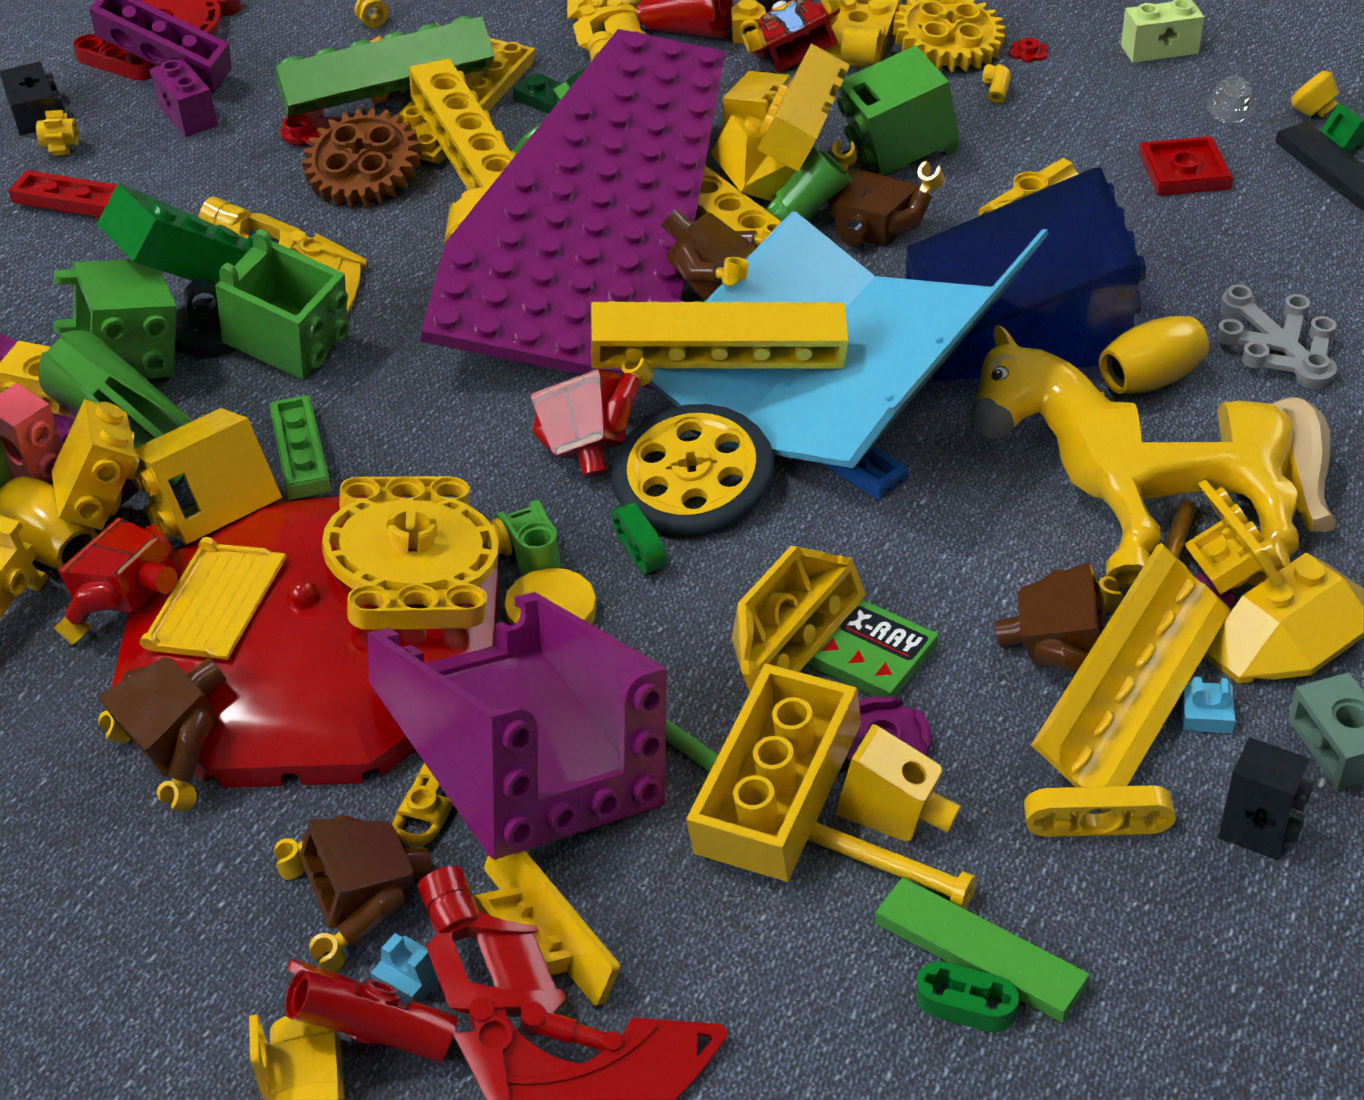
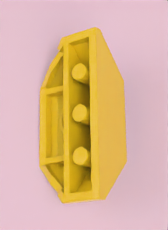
[732,546,866,692]
[1203,553,1364,684]

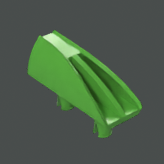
[39,330,193,490]

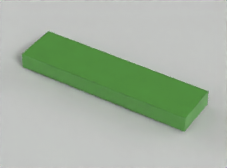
[269,395,332,501]
[875,877,1090,1023]

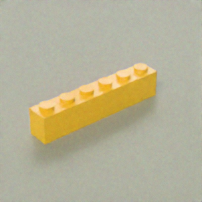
[591,301,848,369]

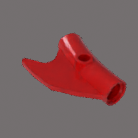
[285,959,458,1064]

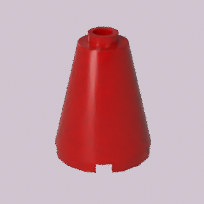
[637,0,734,39]

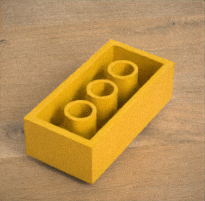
[686,663,861,882]

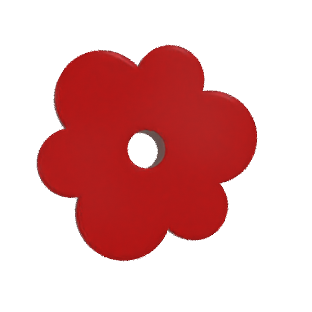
[1009,38,1047,63]

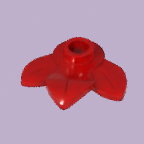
[280,109,342,146]

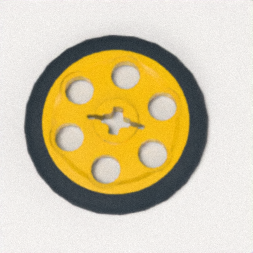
[611,404,774,536]

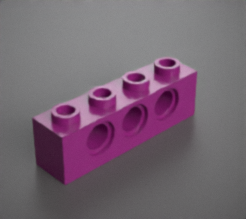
[89,0,232,93]

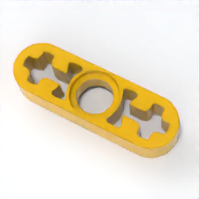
[1024,785,1176,837]

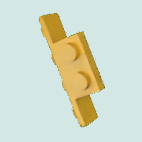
[1184,479,1284,595]
[473,850,620,1006]

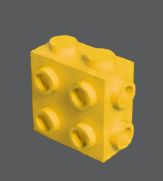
[51,399,139,530]

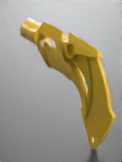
[567,0,646,62]
[199,196,367,315]

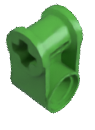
[494,500,561,575]

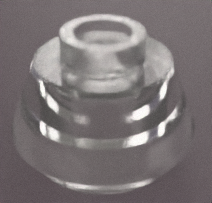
[1206,76,1257,123]

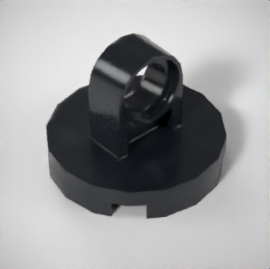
[175,279,236,359]

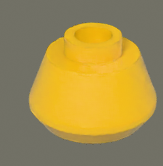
[1291,70,1340,118]

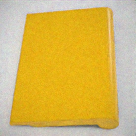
[139,537,287,660]

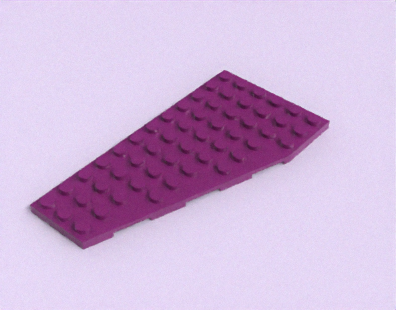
[420,29,726,390]

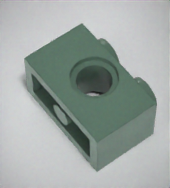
[1288,672,1364,791]

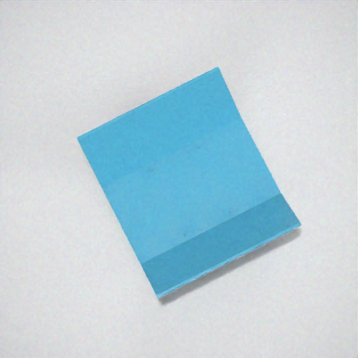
[648,212,1049,468]

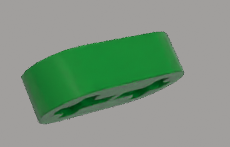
[611,502,667,575]
[916,961,1019,1033]

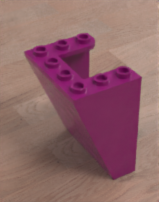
[367,592,667,860]

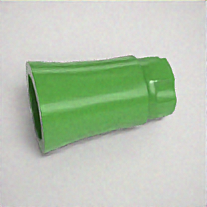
[766,144,853,222]

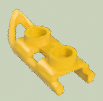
[392,763,454,847]

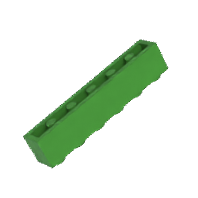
[275,16,495,118]

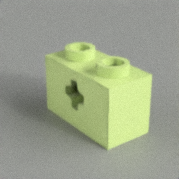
[1121,0,1204,63]

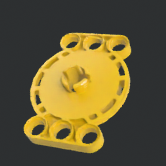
[322,476,499,630]

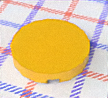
[504,568,597,625]

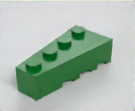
[96,183,253,284]

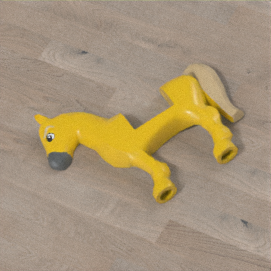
[970,326,1336,588]

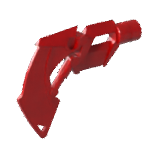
[418,866,727,1100]

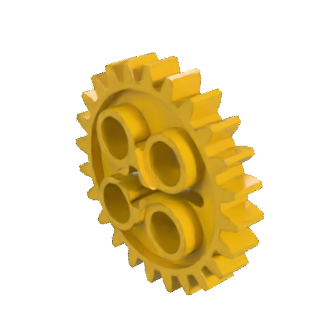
[892,0,1006,72]

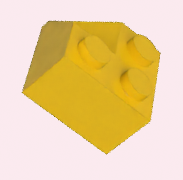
[711,115,796,201]

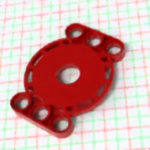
[73,0,242,81]

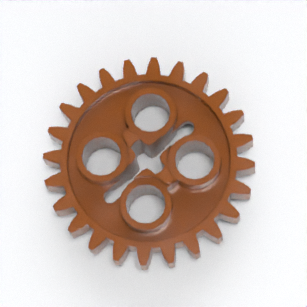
[302,108,422,209]

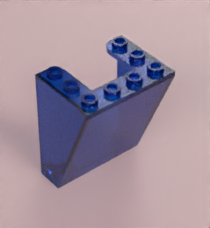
[905,167,1146,382]

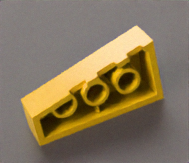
[757,43,850,172]

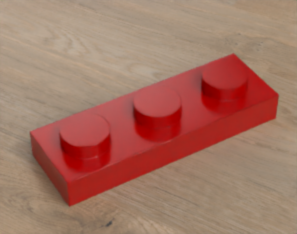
[8,170,117,218]

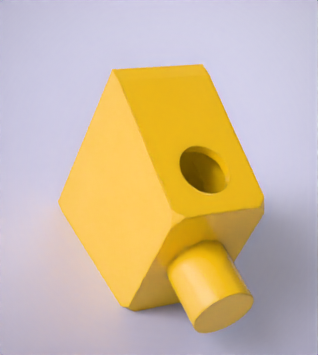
[835,724,961,842]

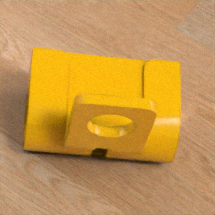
[249,1014,345,1100]

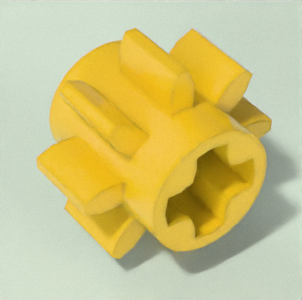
[36,110,79,156]

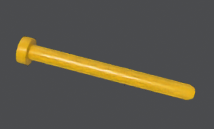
[808,822,977,909]

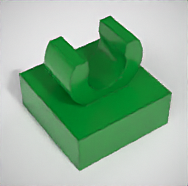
[1321,103,1364,154]

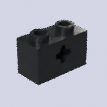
[0,61,64,136]
[1218,737,1314,860]

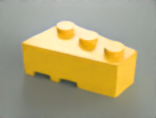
[719,71,791,137]

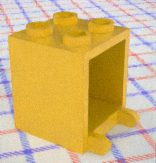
[131,408,282,544]

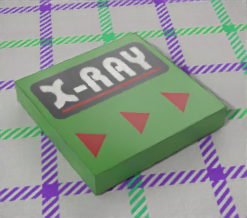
[809,600,939,698]

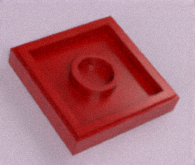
[1138,136,1233,196]

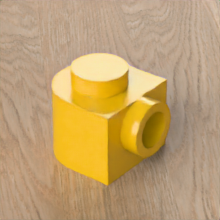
[731,0,766,44]

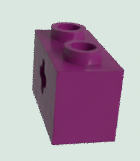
[150,58,218,137]

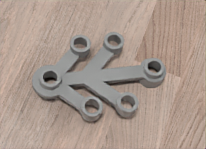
[1217,285,1337,390]

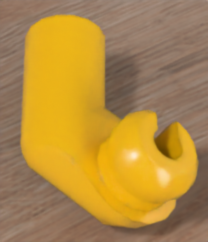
[982,64,1011,103]

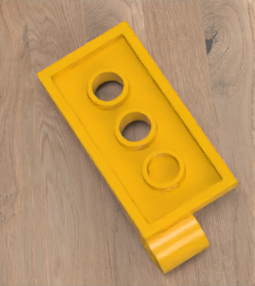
[824,0,903,67]

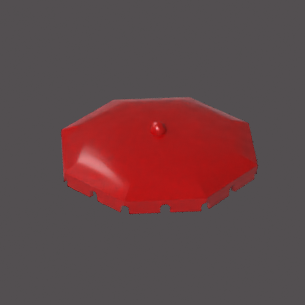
[111,496,500,788]

